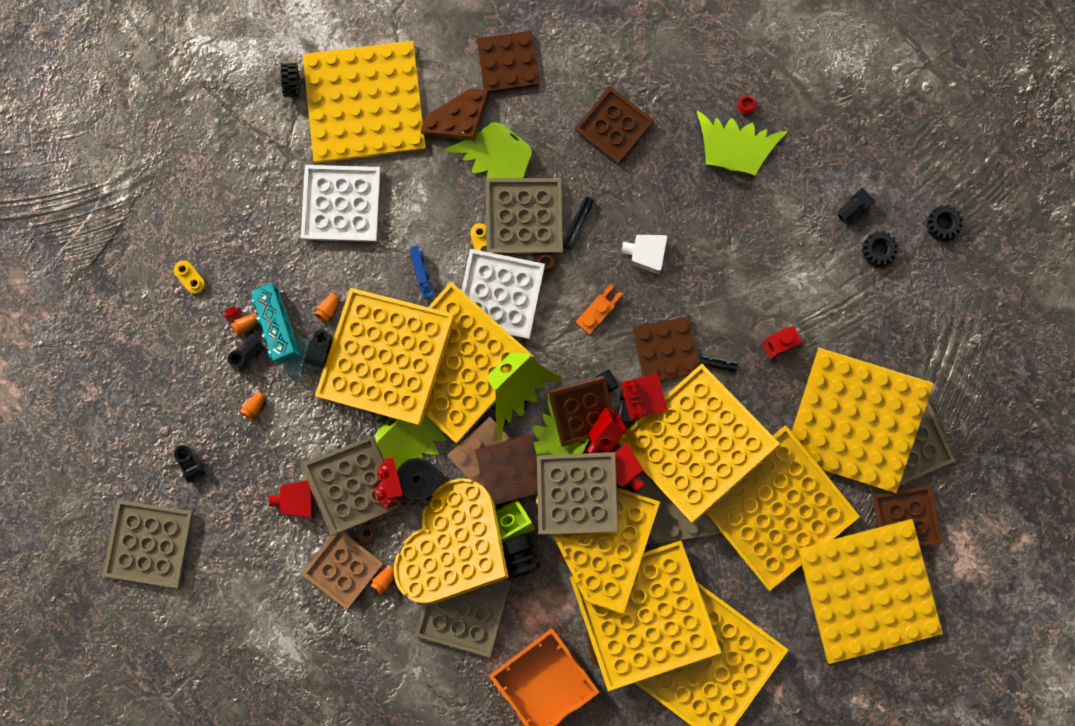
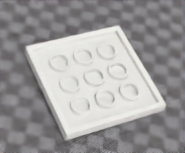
[301,165,381,242]
[461,249,545,339]

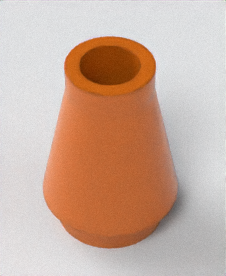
[314,293,340,322]
[230,313,258,337]
[240,391,266,421]
[370,565,394,595]

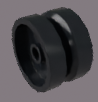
[397,458,439,501]

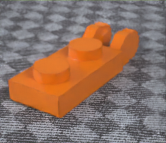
[575,284,624,335]

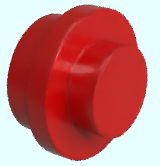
[737,96,756,115]
[223,306,241,321]

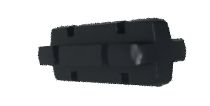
[700,354,738,372]

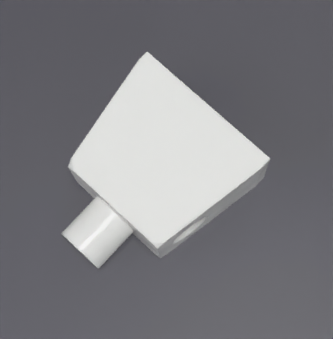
[621,235,667,275]

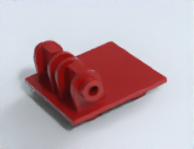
[621,373,667,420]

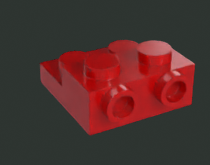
[374,457,403,508]

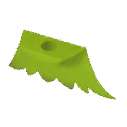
[697,111,787,176]
[443,122,532,178]
[487,352,564,442]
[532,394,588,456]
[375,414,447,470]

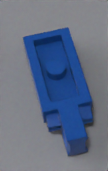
[410,246,434,300]

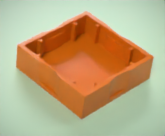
[489,628,599,726]

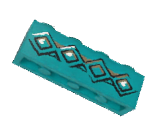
[251,283,300,364]

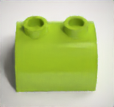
[496,499,535,544]

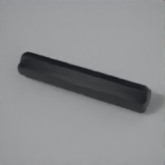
[563,196,594,249]

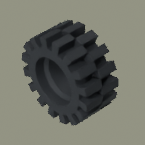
[281,63,300,97]
[926,205,964,241]
[862,231,898,267]

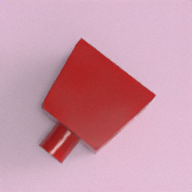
[761,325,803,360]
[587,407,626,453]
[615,443,645,492]
[269,480,314,518]

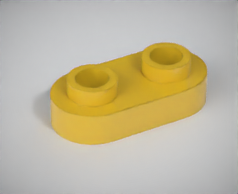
[470,223,486,251]
[174,261,206,295]

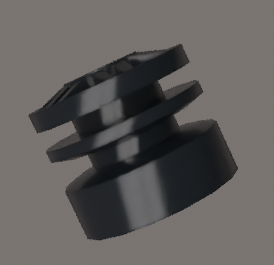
[502,535,541,580]

